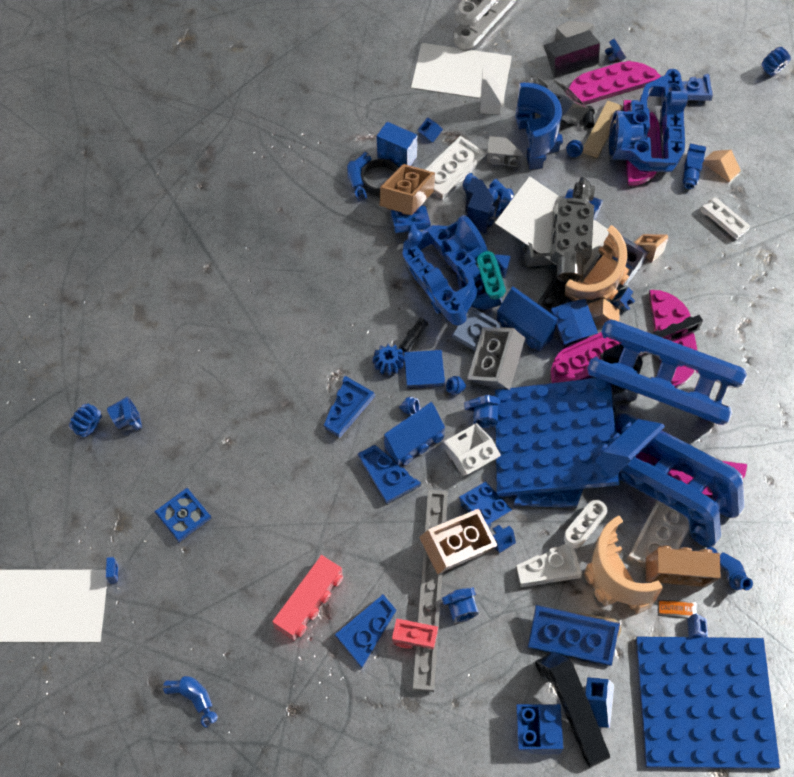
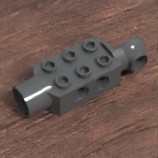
[550,177,595,283]

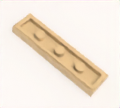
[582,100,623,158]

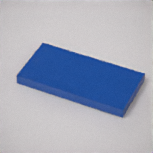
[528,605,620,666]

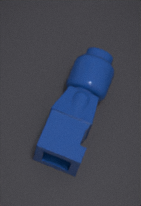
[683,143,706,189]

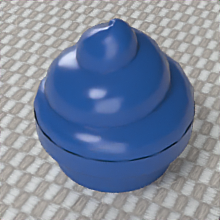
[566,140,584,157]
[446,376,466,395]
[399,397,420,416]

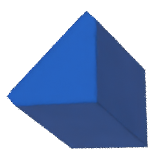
[495,254,511,278]
[687,613,708,637]

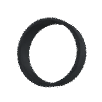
[361,159,398,196]

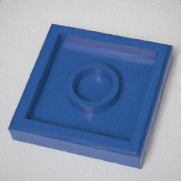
[404,350,445,389]

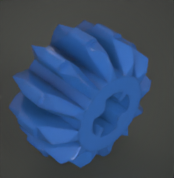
[761,47,791,76]
[372,343,405,376]
[69,403,102,437]

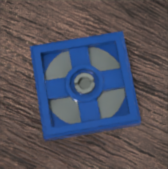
[154,488,212,543]

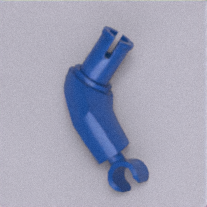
[347,152,372,201]
[489,179,514,217]
[706,546,753,590]
[163,676,218,727]

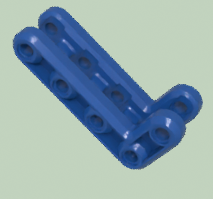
[587,319,747,425]
[614,413,745,547]

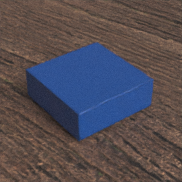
[106,557,119,584]

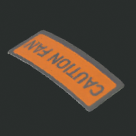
[658,600,697,618]

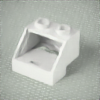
[441,423,501,476]

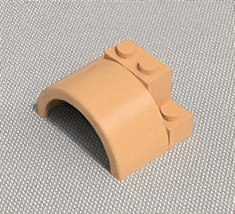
[565,225,629,301]
[584,516,663,614]

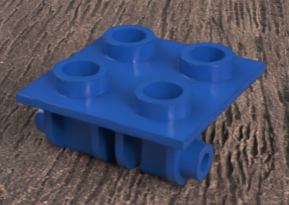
[459,482,512,528]

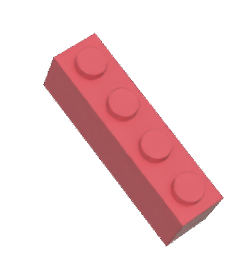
[272,555,343,641]

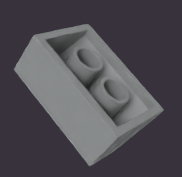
[467,327,525,390]

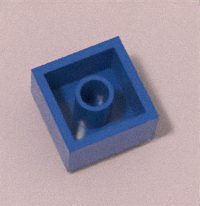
[377,122,417,168]

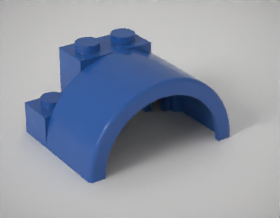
[515,82,563,170]

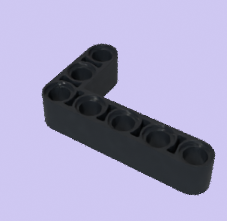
[535,652,610,768]

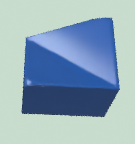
[417,117,443,142]

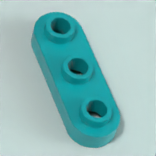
[477,251,506,299]

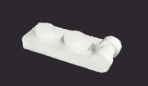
[700,197,750,240]

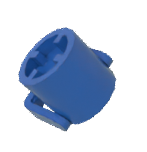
[464,395,501,428]
[107,396,142,431]
[442,587,479,622]

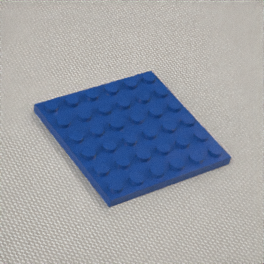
[495,378,619,497]
[635,636,780,770]

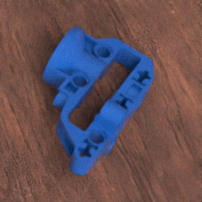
[609,69,688,172]
[403,215,488,326]

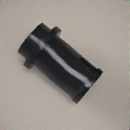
[584,106,595,129]

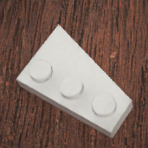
[516,543,582,588]

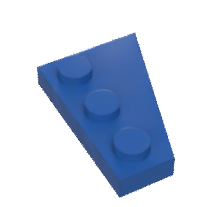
[682,74,713,101]
[324,376,375,438]
[358,445,421,504]
[514,489,583,508]
[335,594,397,668]

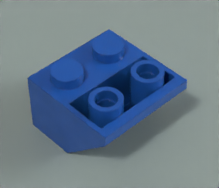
[516,704,563,755]

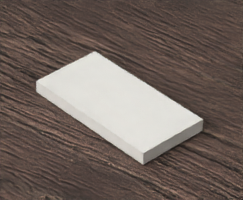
[425,136,487,200]
[627,500,689,568]

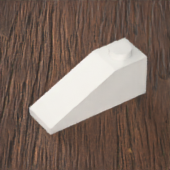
[480,66,504,114]

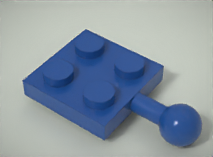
[391,206,431,244]

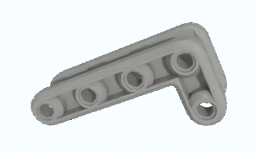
[453,0,517,50]

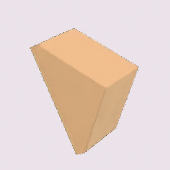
[703,150,741,182]
[634,234,669,262]
[588,298,620,326]

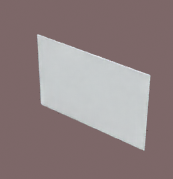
[411,43,512,98]
[495,177,608,275]
[0,570,107,642]

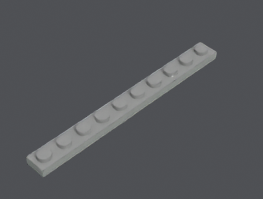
[413,490,448,692]

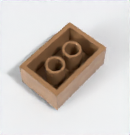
[379,164,435,215]
[419,509,497,574]
[646,546,721,587]

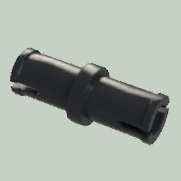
[398,317,429,352]

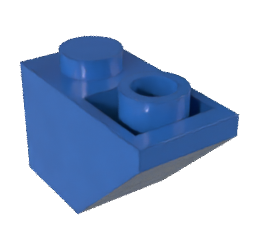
[585,677,614,729]

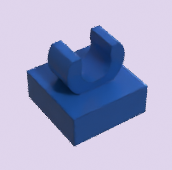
[605,38,626,62]
[610,287,635,311]
[492,525,516,553]

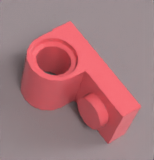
[392,618,438,649]

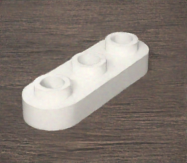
[564,500,607,548]

